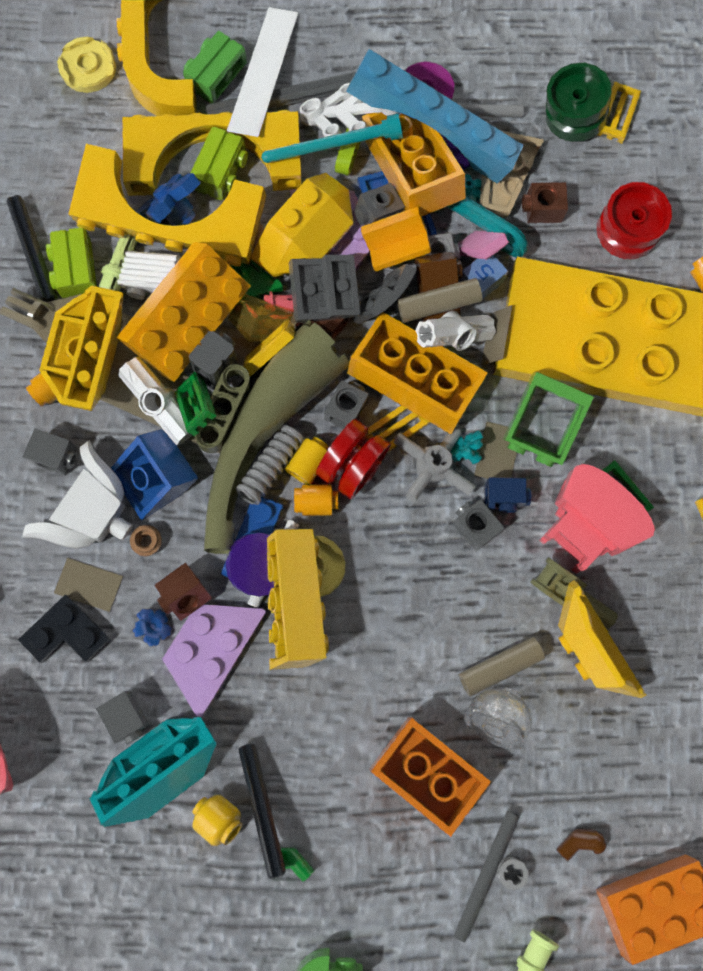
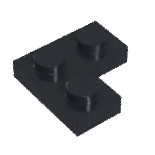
[18,594,111,663]

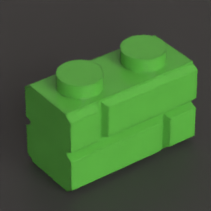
[183,31,247,103]

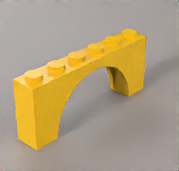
[122,110,301,196]
[68,144,266,267]

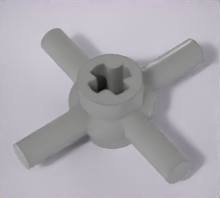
[393,428,475,502]

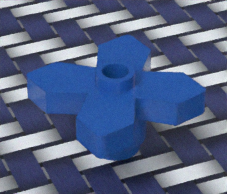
[136,173,201,226]

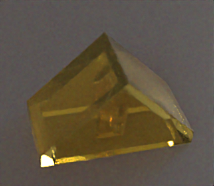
[228,294,294,342]

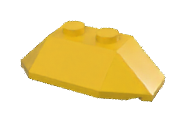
[251,172,354,277]
[39,286,123,411]
[558,580,647,698]

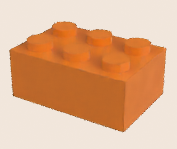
[369,717,491,837]
[596,854,703,965]

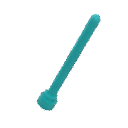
[261,113,403,163]

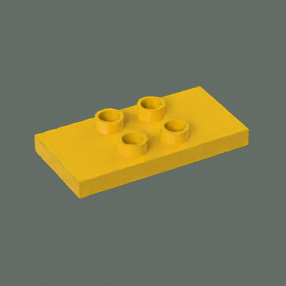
[493,256,703,417]

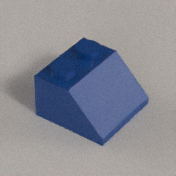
[111,429,198,520]

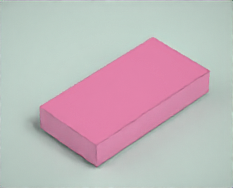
[458,230,509,260]

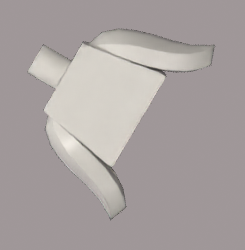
[22,440,133,549]

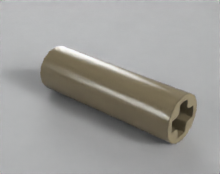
[397,278,482,323]
[458,637,545,697]

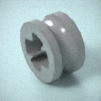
[496,856,529,890]

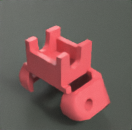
[539,464,655,574]

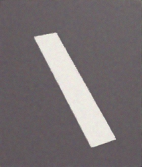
[227,7,298,137]

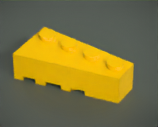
[267,529,329,670]

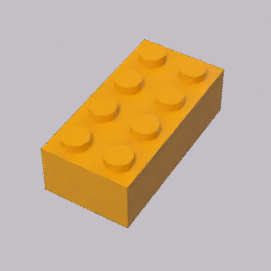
[362,112,466,216]
[116,242,251,382]
[347,312,488,434]

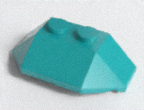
[90,717,217,827]

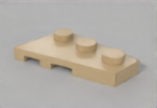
[480,130,544,218]

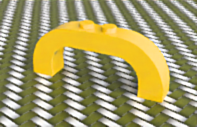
[116,0,197,116]

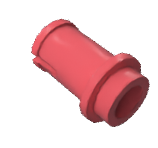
[263,292,294,316]

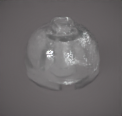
[464,687,532,749]

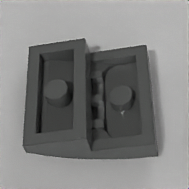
[289,255,360,322]
[353,264,417,324]

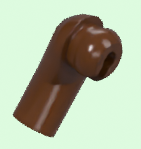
[556,828,607,862]

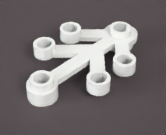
[300,83,401,137]

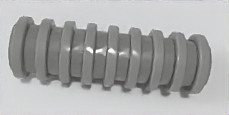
[236,425,304,505]

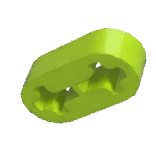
[334,128,361,176]

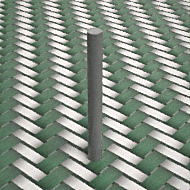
[453,811,519,943]

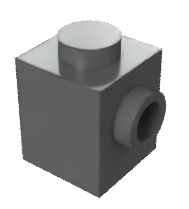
[354,183,405,226]

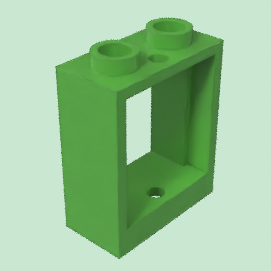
[503,372,594,467]

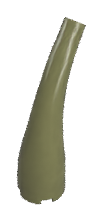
[204,320,349,554]

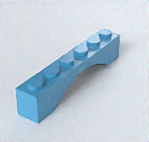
[346,49,523,184]

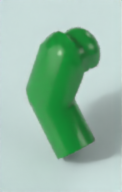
[264,847,315,882]

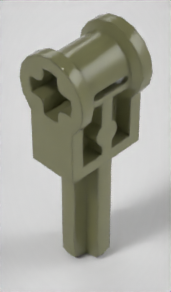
[530,557,618,629]

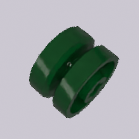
[546,62,612,142]

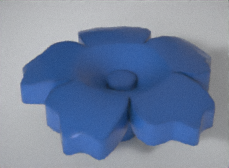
[132,609,171,647]

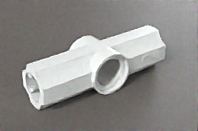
[415,311,496,351]
[117,357,193,445]

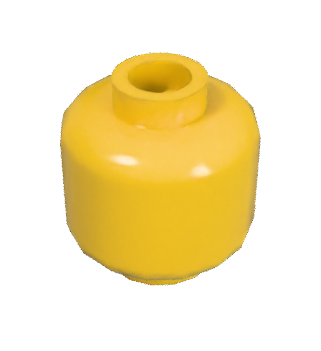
[192,794,242,846]

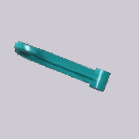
[447,196,528,258]

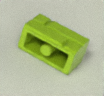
[190,126,248,201]
[46,228,97,298]

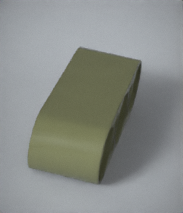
[195,364,250,453]

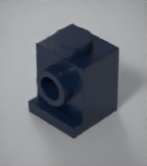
[484,477,531,513]

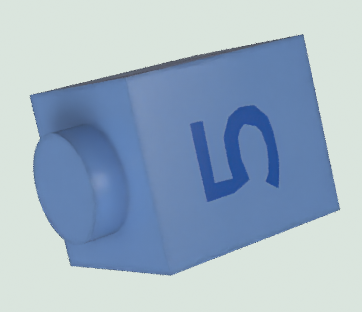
[458,255,508,304]

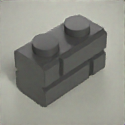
[189,331,238,391]

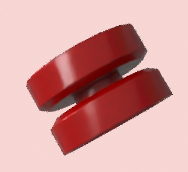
[596,182,672,259]
[316,419,391,500]

